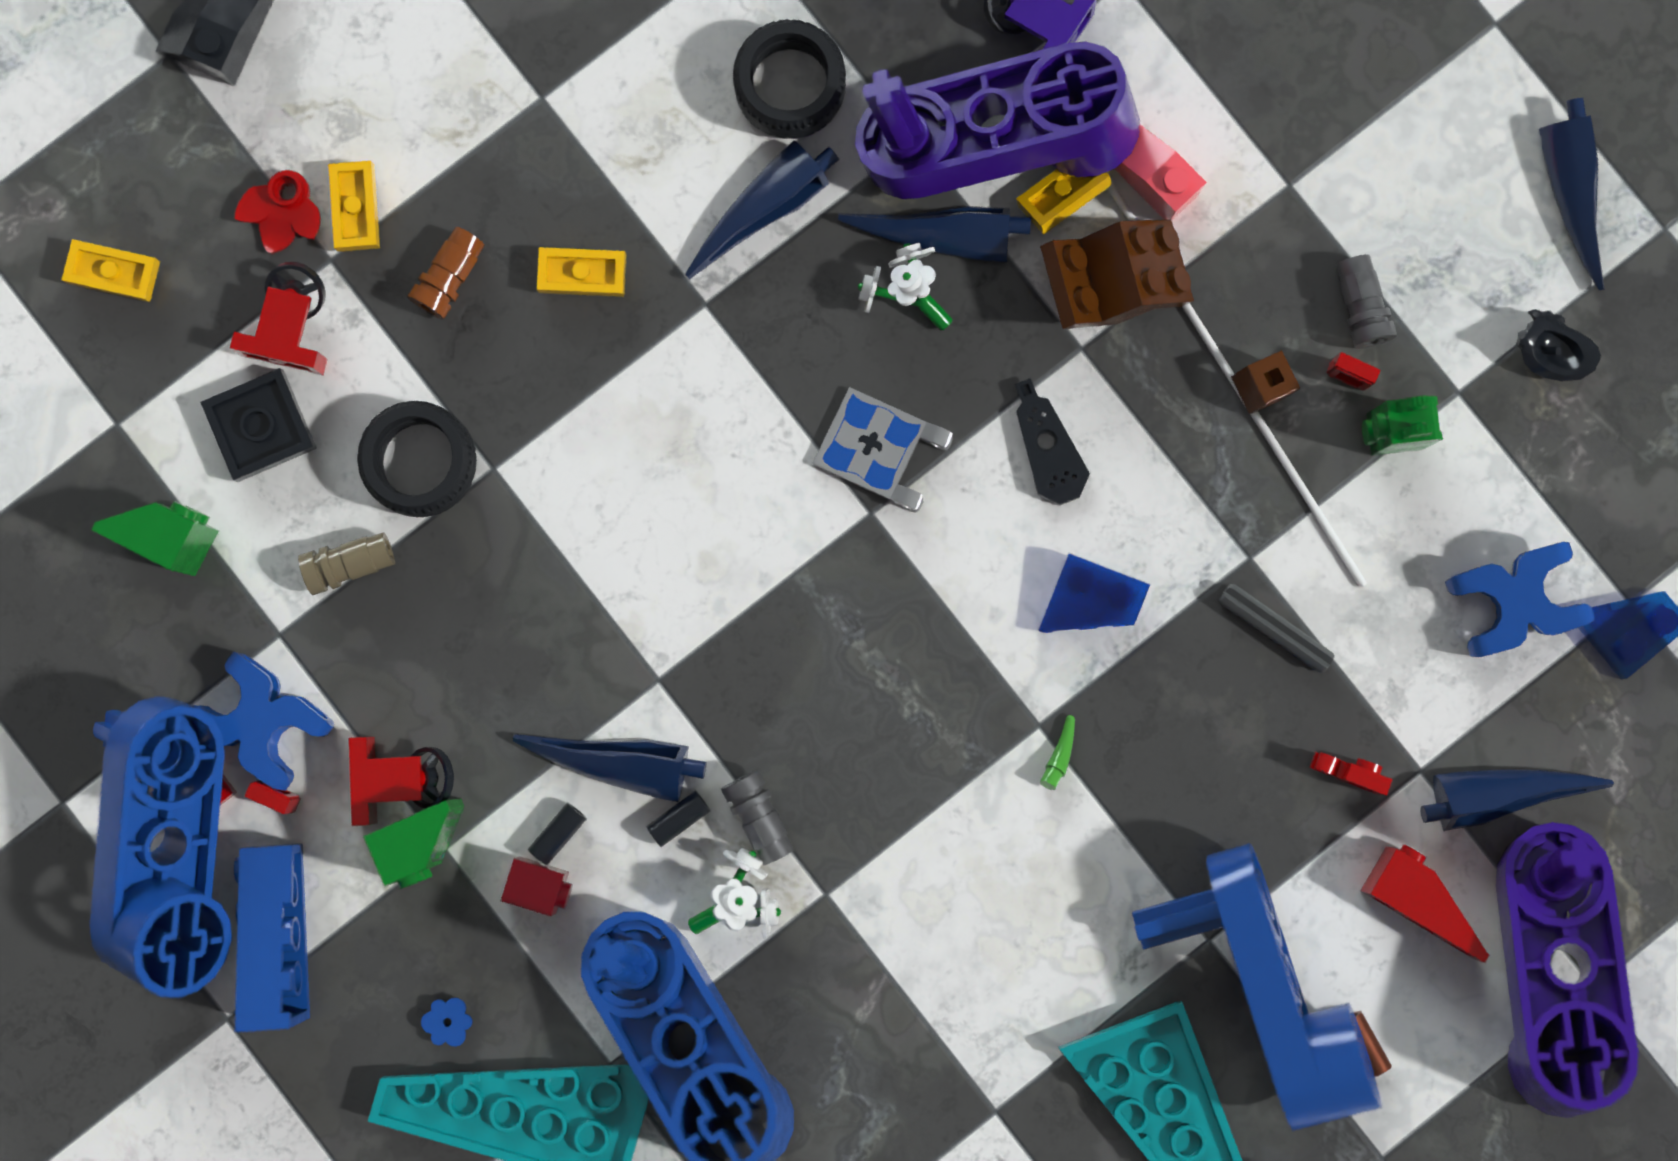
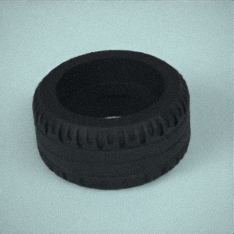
[733,19,846,139]
[357,401,477,517]

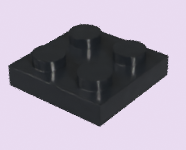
[200,368,317,482]

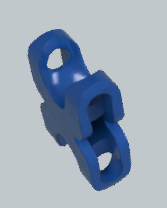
[1445,542,1595,657]
[193,651,335,791]

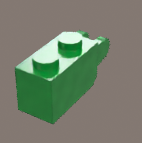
[1362,396,1443,456]

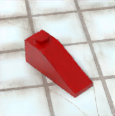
[1360,844,1489,963]

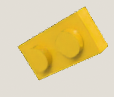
[328,160,380,252]
[1016,169,1112,235]
[62,239,160,302]
[537,247,626,297]

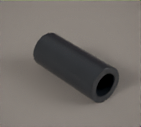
[646,790,711,847]
[528,802,587,866]

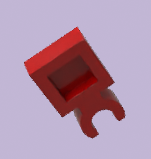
[1309,752,1393,796]

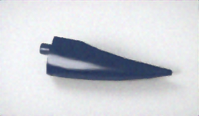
[1539,98,1605,291]
[685,140,840,280]
[838,206,1031,262]
[513,734,707,802]
[1420,770,1614,831]

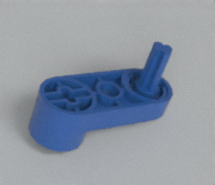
[90,696,232,998]
[1132,843,1382,1131]
[581,912,794,1161]

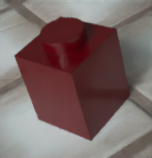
[501,856,573,917]

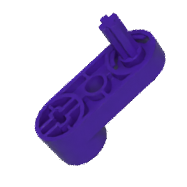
[855,41,1140,199]
[1495,822,1638,1118]

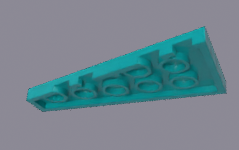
[1058,1001,1242,1161]
[367,1064,649,1161]

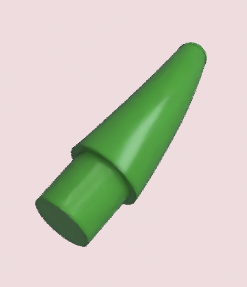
[1040,715,1075,790]

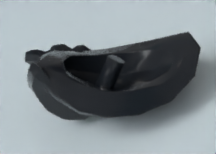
[1516,309,1602,382]

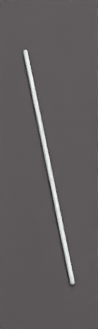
[1107,179,1366,587]

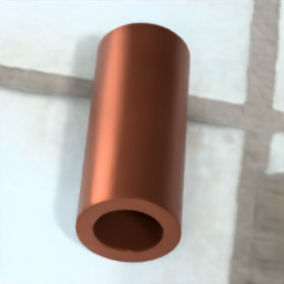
[1354,1011,1392,1077]

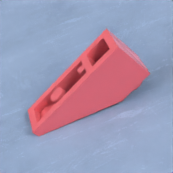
[1114,125,1207,220]

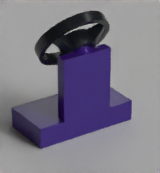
[983,0,1097,49]

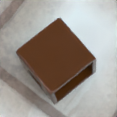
[1231,350,1300,414]

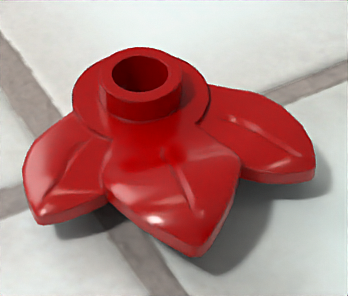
[235,170,321,254]

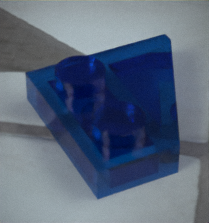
[1038,552,1150,633]
[1578,591,1678,679]

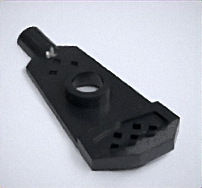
[1015,378,1090,506]

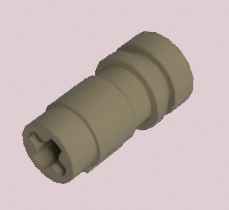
[298,532,395,596]

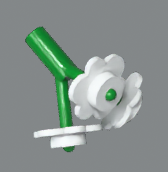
[858,243,953,331]
[688,848,781,938]

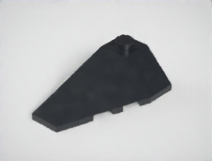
[155,0,274,86]

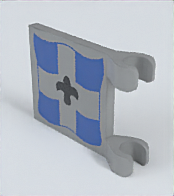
[813,387,953,513]

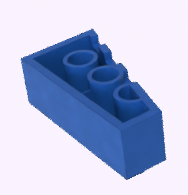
[234,843,310,1032]

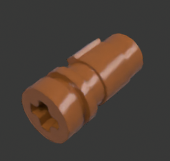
[407,227,485,320]

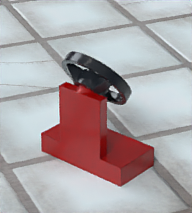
[230,262,328,375]
[348,737,454,826]

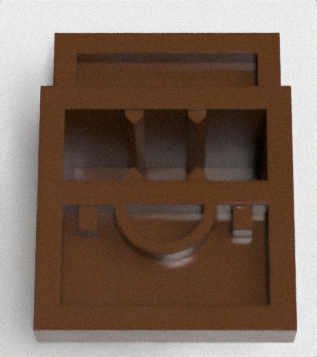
[1040,220,1194,329]

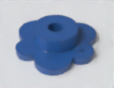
[421,997,473,1047]

